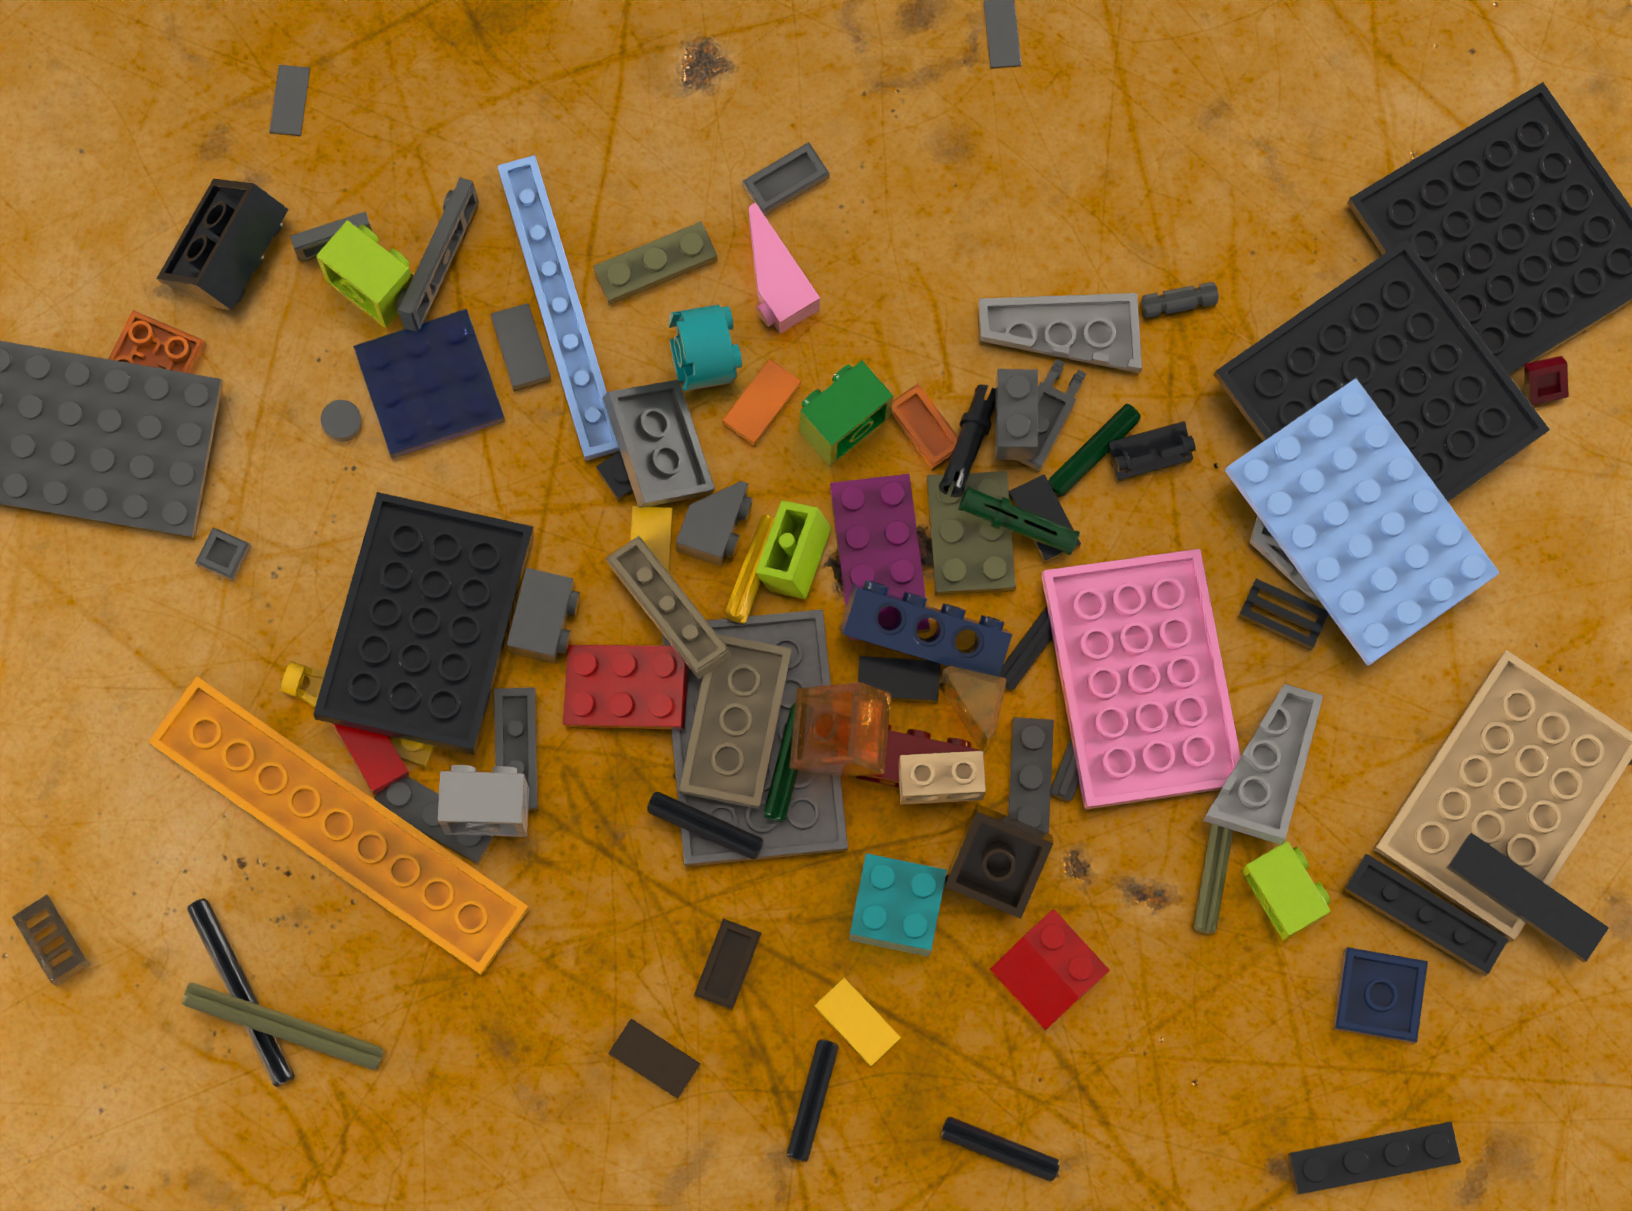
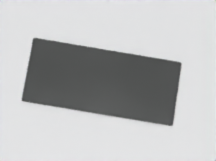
[984,0,1021,68]
[270,65,310,135]

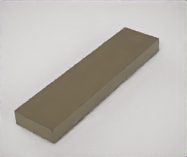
[606,536,732,679]

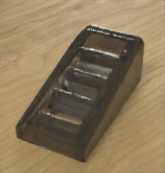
[12,894,91,986]

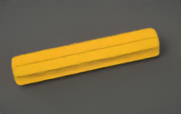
[725,514,775,624]

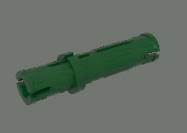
[958,486,1080,555]

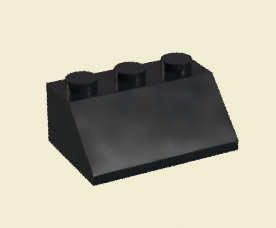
[156,179,289,310]

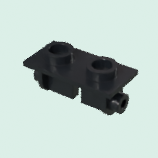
[1108,421,1196,480]

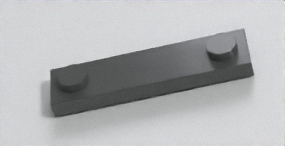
[397,177,479,333]

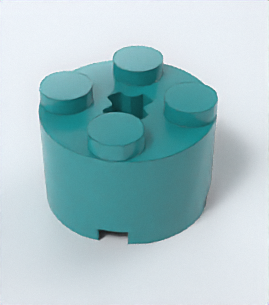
[668,304,742,391]

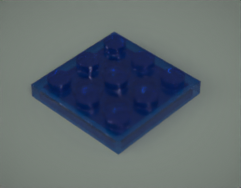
[353,309,505,459]

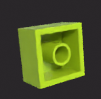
[316,220,414,328]

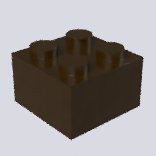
[945,804,1053,919]

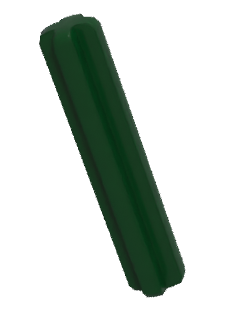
[1048,404,1141,497]
[763,703,814,822]

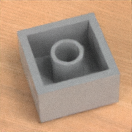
[438,765,529,837]

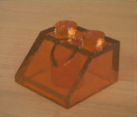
[790,682,891,776]

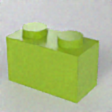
[755,500,832,600]
[1241,841,1331,941]

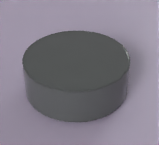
[321,400,362,442]

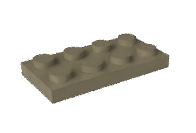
[679,634,792,809]

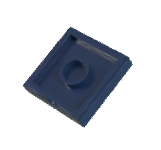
[1333,947,1428,1044]

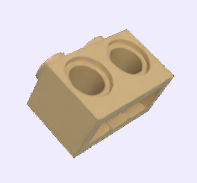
[898,751,986,805]

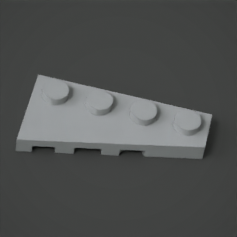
[978,293,1142,373]
[1203,684,1323,845]

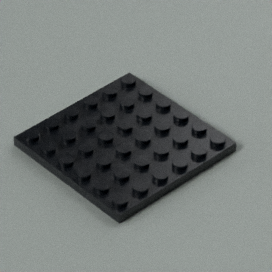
[1347,82,1632,376]
[1213,239,1550,502]

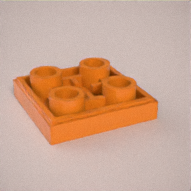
[108,310,207,374]

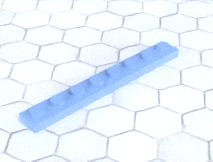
[497,155,620,461]

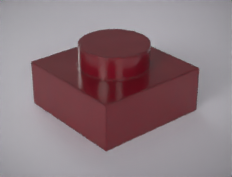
[1524,356,1569,405]

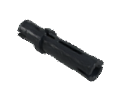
[939,384,995,498]

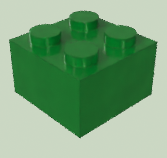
[799,360,893,467]

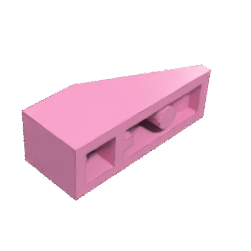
[749,202,820,334]

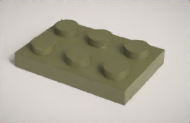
[927,471,1016,596]

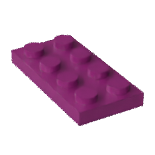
[830,474,930,641]

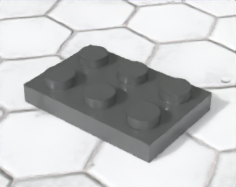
[603,380,715,508]

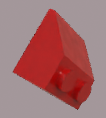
[990,909,1110,1031]

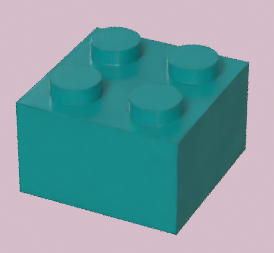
[849,853,947,957]

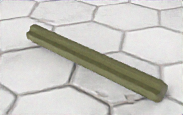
[182,983,384,1070]

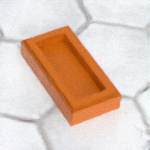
[722,359,801,446]
[891,383,958,471]

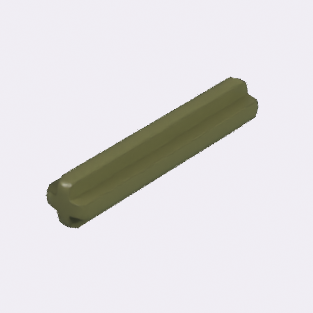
[1194,824,1234,934]

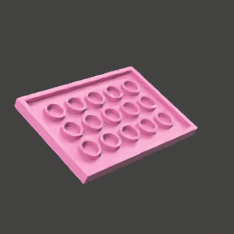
[1041,549,1241,810]

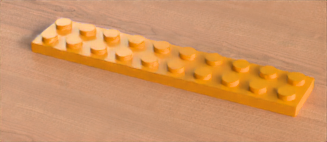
[148,676,529,976]

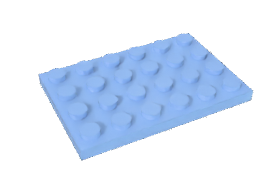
[1224,378,1500,666]

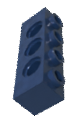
[839,580,1013,681]

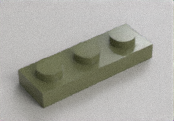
[593,221,718,305]

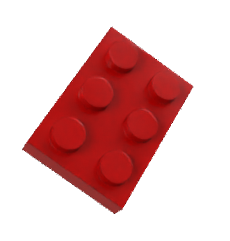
[563,645,689,729]

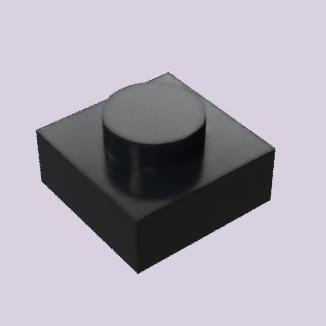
[596,451,634,502]

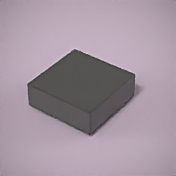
[195,527,251,582]

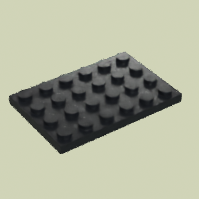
[313,492,534,755]

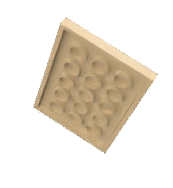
[1374,650,1632,942]

